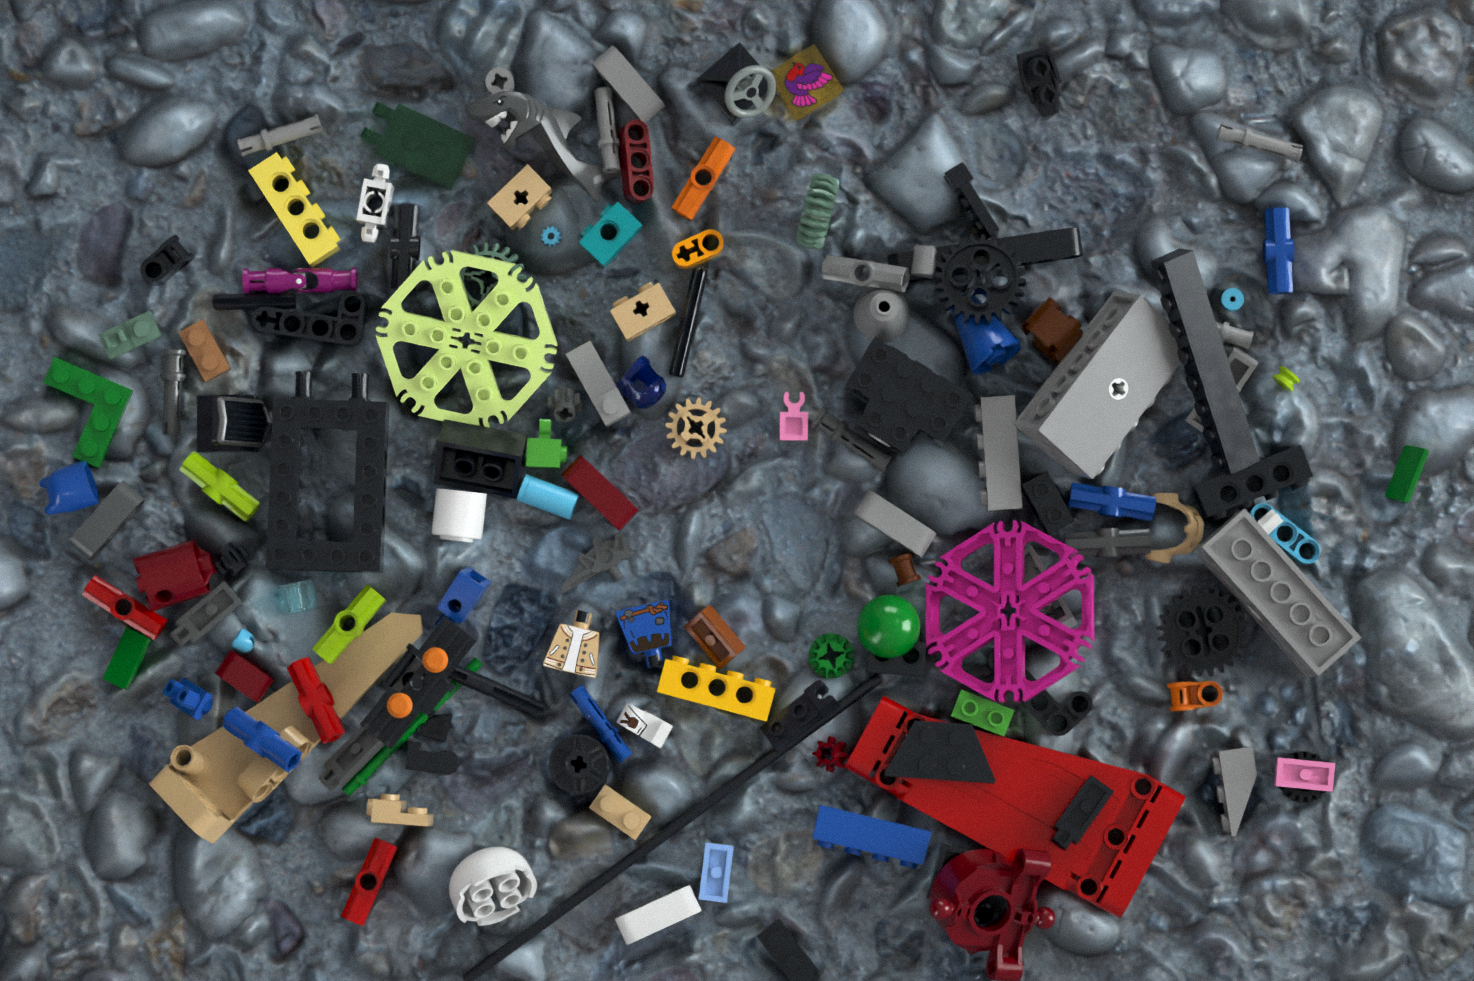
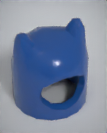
[39,461,100,515]

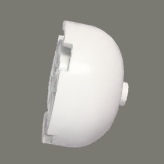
[449,847,537,926]

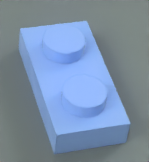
[699,842,734,903]

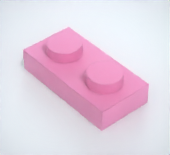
[1274,757,1335,792]

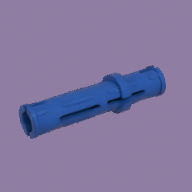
[568,685,633,764]

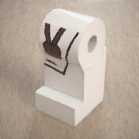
[616,703,673,748]

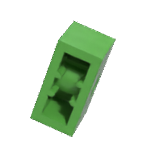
[949,689,1014,737]

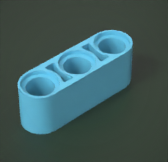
[1248,503,1321,565]

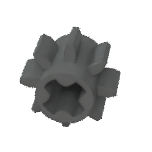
[547,388,582,422]

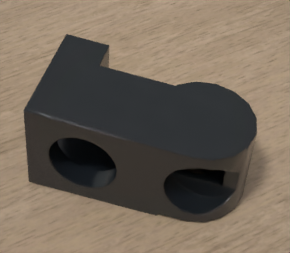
[405,741,460,775]

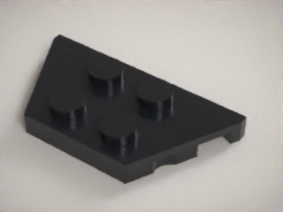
[884,721,995,784]

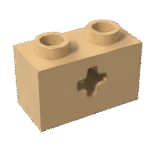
[487,164,552,231]
[610,282,676,343]

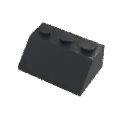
[434,419,528,499]

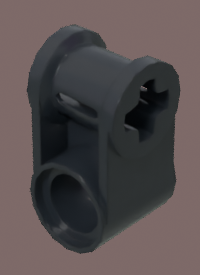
[140,235,195,286]

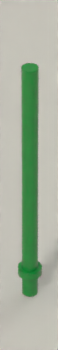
[341,657,483,796]

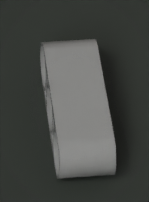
[591,45,665,123]
[853,490,937,558]

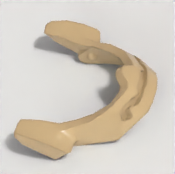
[1145,493,1204,563]

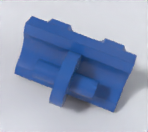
[163,677,213,721]

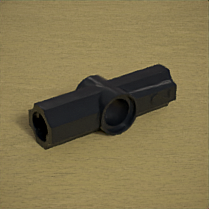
[390,204,421,291]

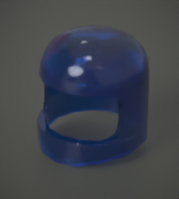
[616,356,667,409]

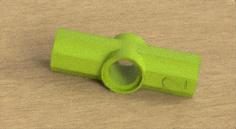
[179,451,262,522]
[312,584,387,665]

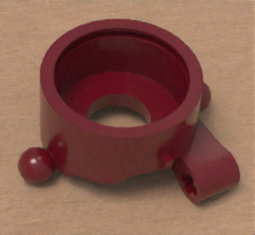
[929,849,1056,981]

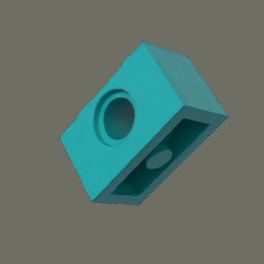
[579,202,643,269]

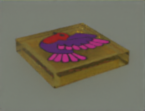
[770,44,844,122]

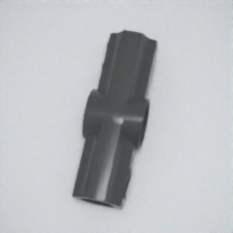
[1064,528,1151,558]

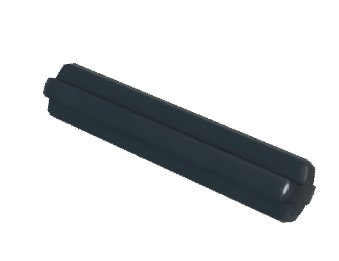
[212,293,297,310]

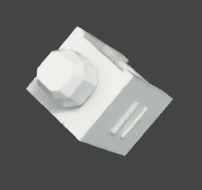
[356,164,394,243]

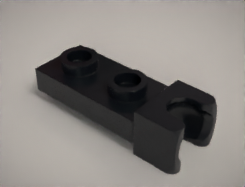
[943,162,1000,239]
[760,680,840,752]

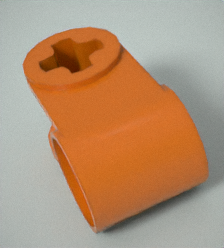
[1167,681,1223,712]

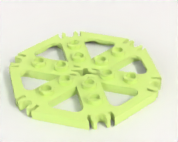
[375,250,558,428]

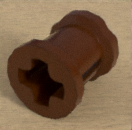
[888,552,921,587]

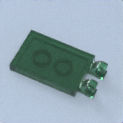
[360,102,475,190]

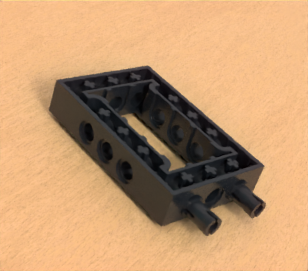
[266,371,390,573]

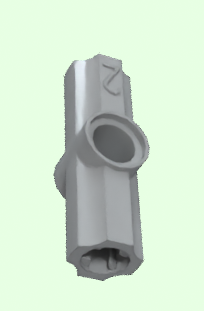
[822,255,910,292]

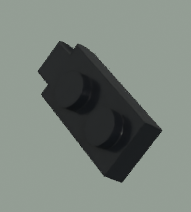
[1050,775,1114,851]
[757,919,820,981]

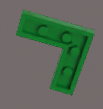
[43,357,133,468]

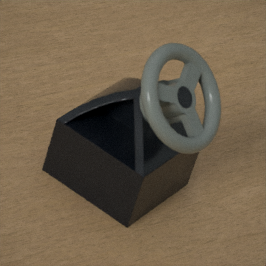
[697,42,776,126]

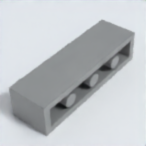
[974,395,1022,512]

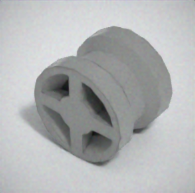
[485,67,515,95]

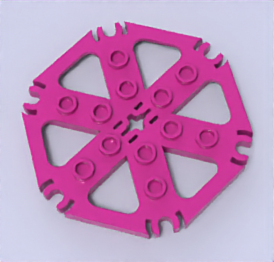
[926,520,1095,703]

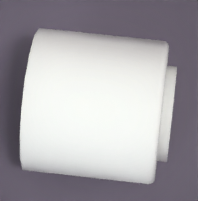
[431,489,487,542]

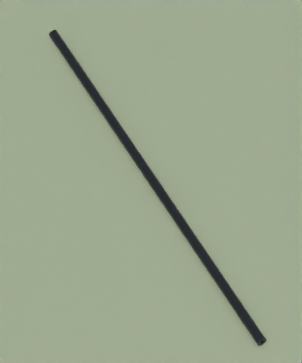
[462,674,882,981]

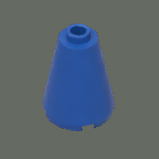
[951,294,1021,375]

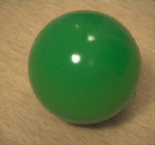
[857,595,921,658]

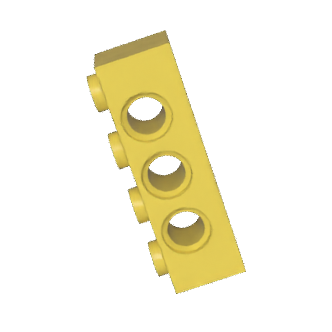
[248,152,341,268]

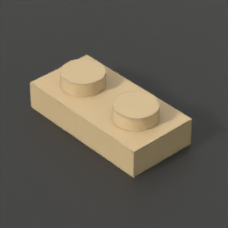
[589,784,652,840]

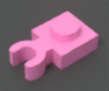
[780,392,808,441]

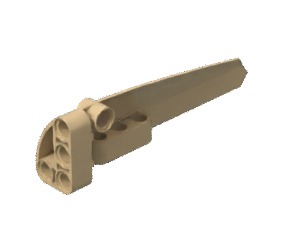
[149,612,423,844]

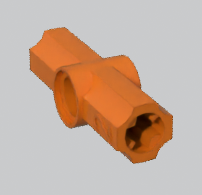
[671,136,736,221]

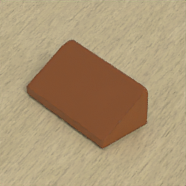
[683,605,745,670]

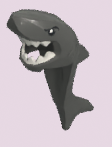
[465,91,621,202]

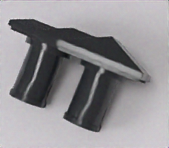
[1016,45,1062,117]

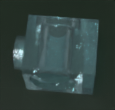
[274,580,319,615]

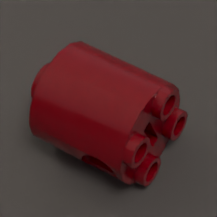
[133,539,216,612]

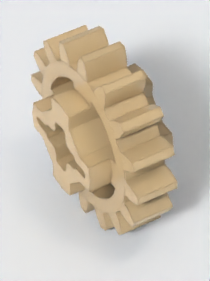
[665,398,727,460]

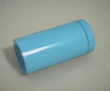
[517,474,580,520]

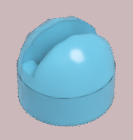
[231,628,255,653]

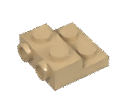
[366,793,434,826]

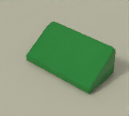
[1385,445,1429,504]
[102,627,152,690]

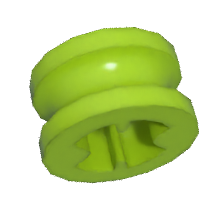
[1272,366,1300,392]

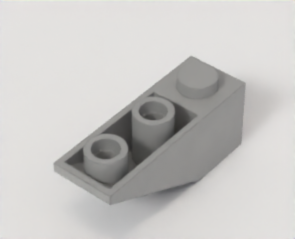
[1212,747,1257,837]

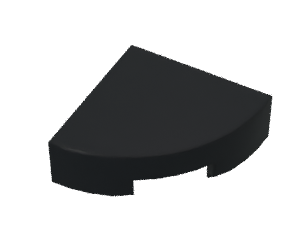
[418,714,453,742]

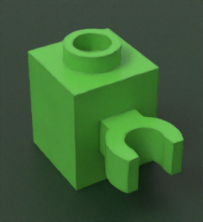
[526,419,567,470]

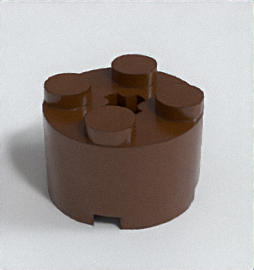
[1020,297,1083,363]

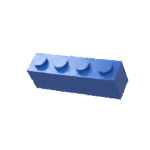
[812,805,931,869]

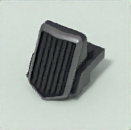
[197,394,272,453]

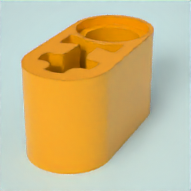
[672,229,724,270]

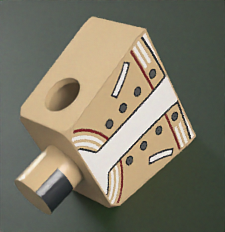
[543,610,600,679]

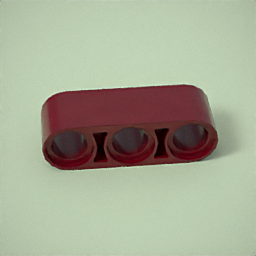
[618,119,654,205]
[561,455,639,531]

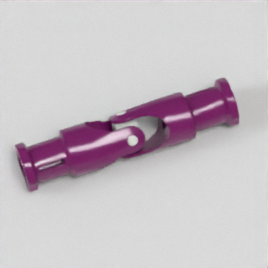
[242,267,358,293]

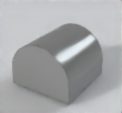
[911,245,938,279]

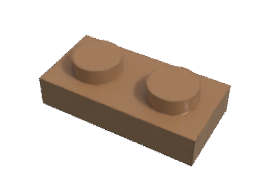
[178,319,231,383]

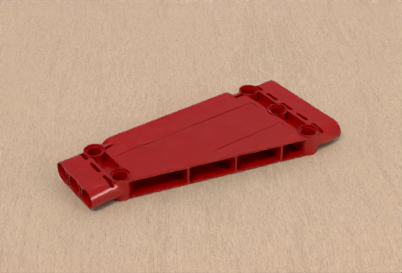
[845,695,1186,919]

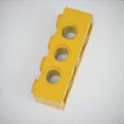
[657,655,776,722]

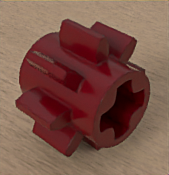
[812,736,850,773]

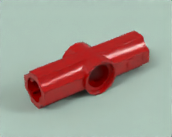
[82,575,168,641]
[287,657,346,744]
[341,837,398,926]

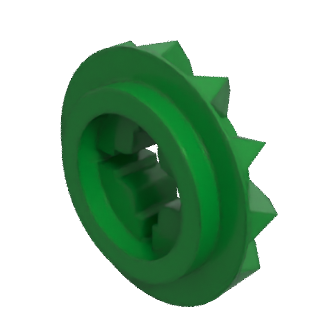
[809,633,854,679]

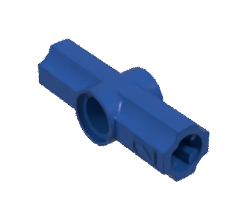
[1263,207,1294,295]
[1068,483,1156,521]
[222,706,302,772]

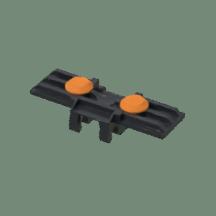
[360,617,476,749]

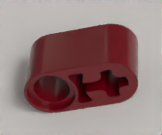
[214,650,275,703]

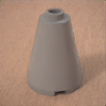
[854,287,910,342]

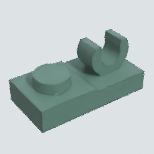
[98,311,162,360]

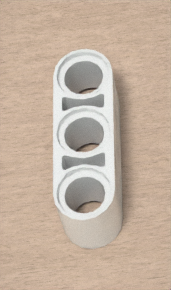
[615,885,702,945]

